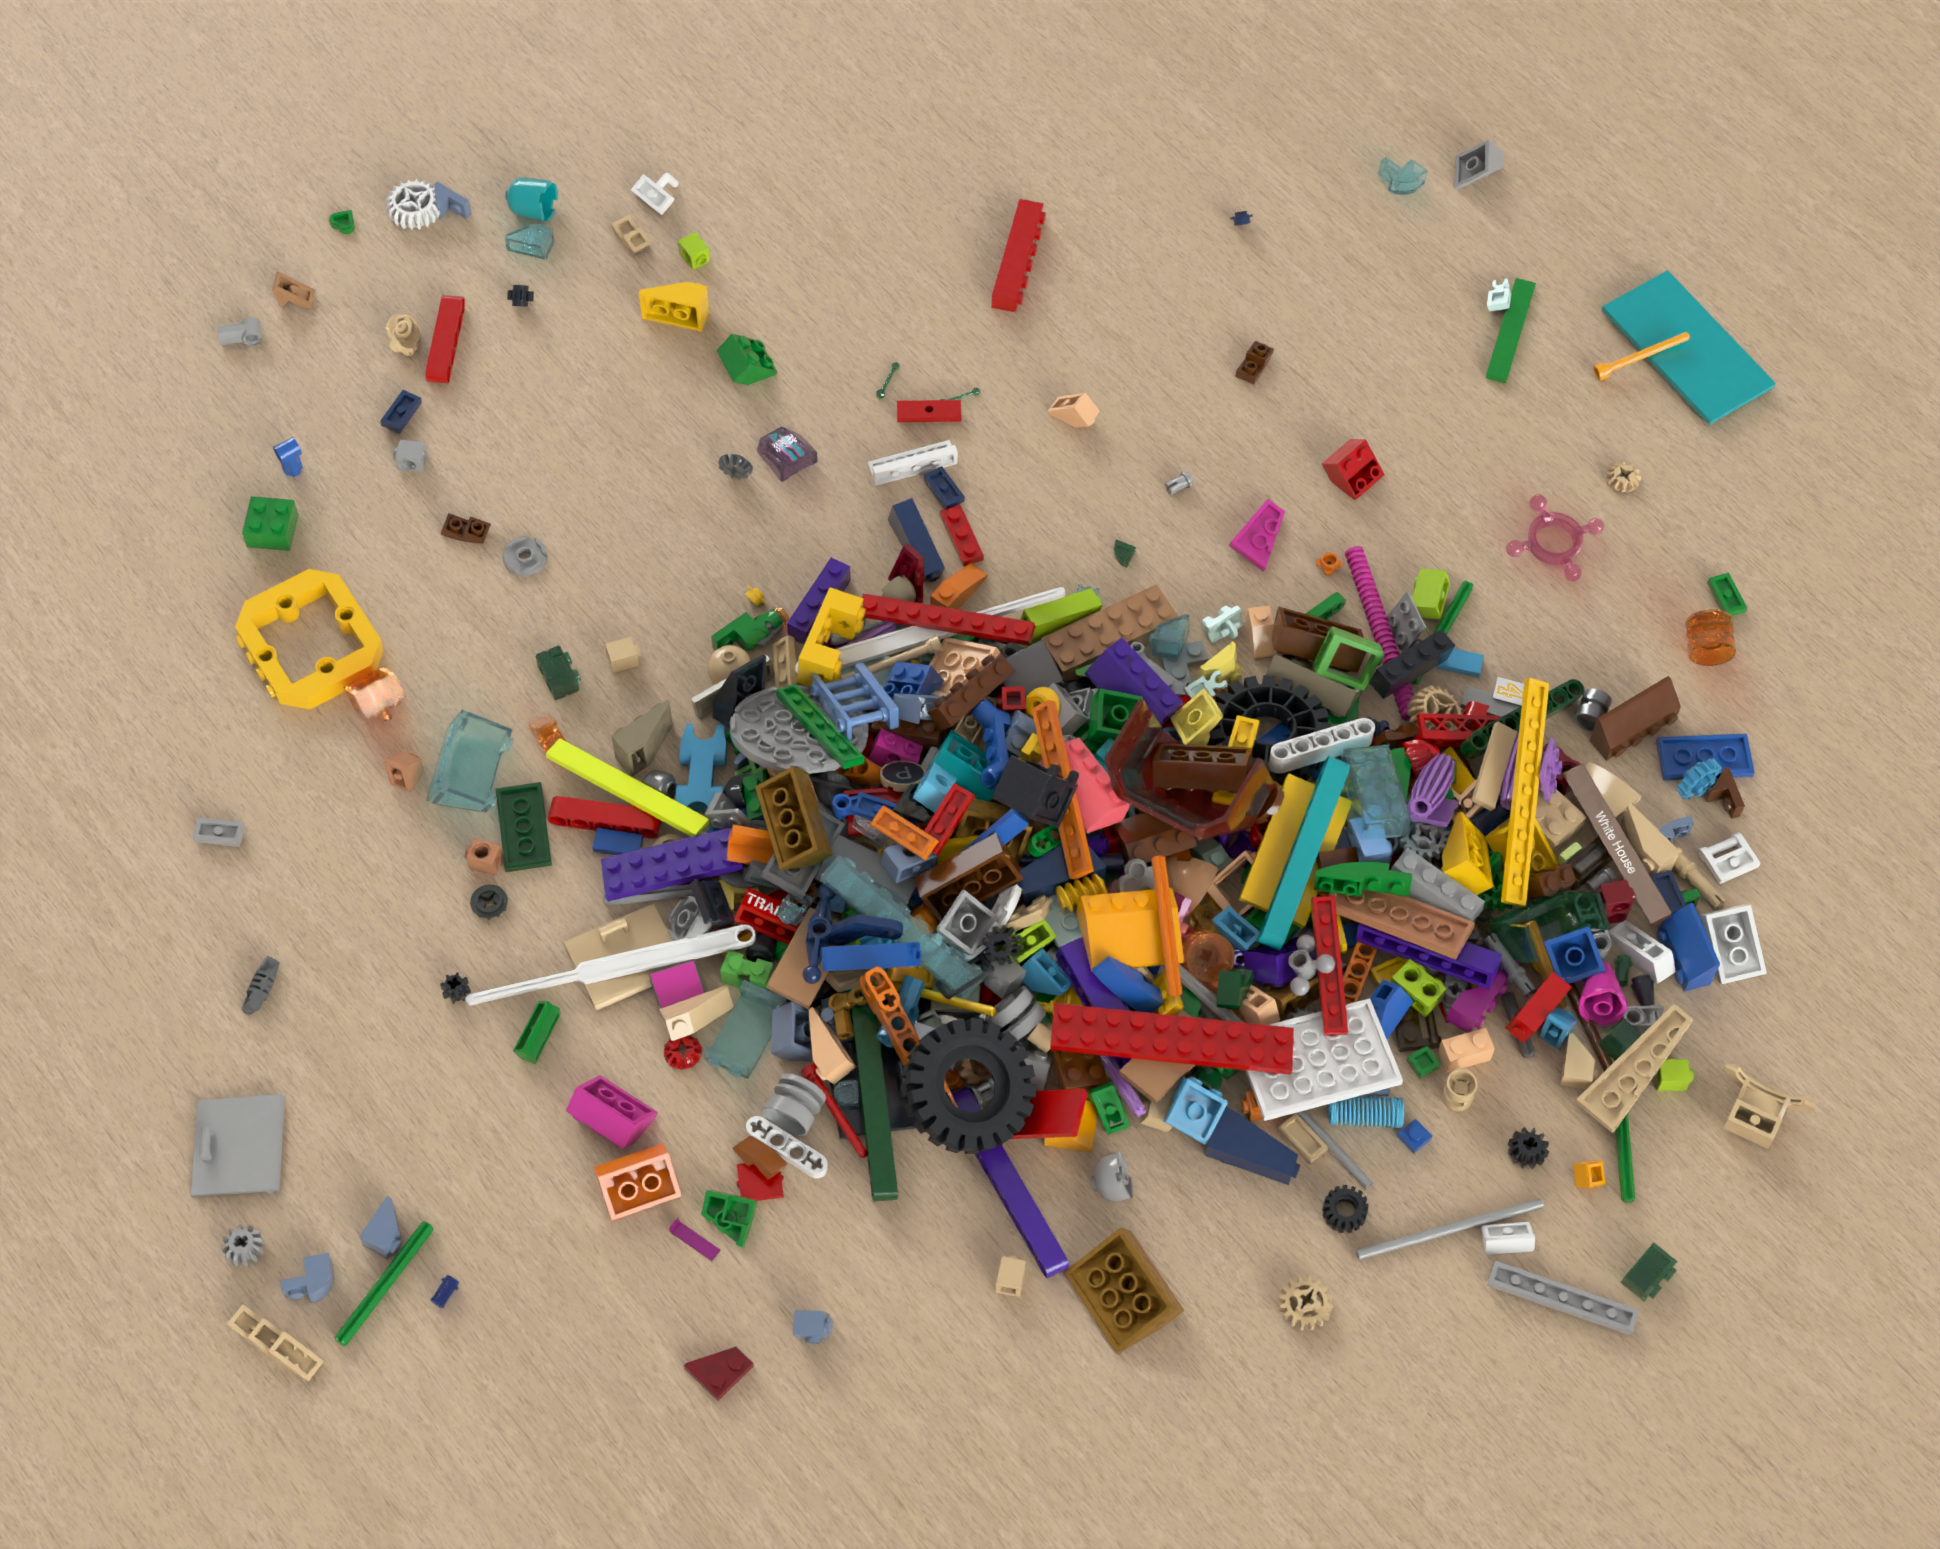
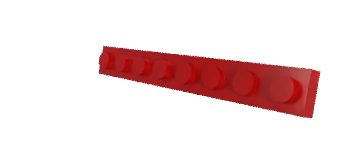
[862,593,1035,646]

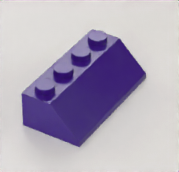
[1085,637,1183,739]

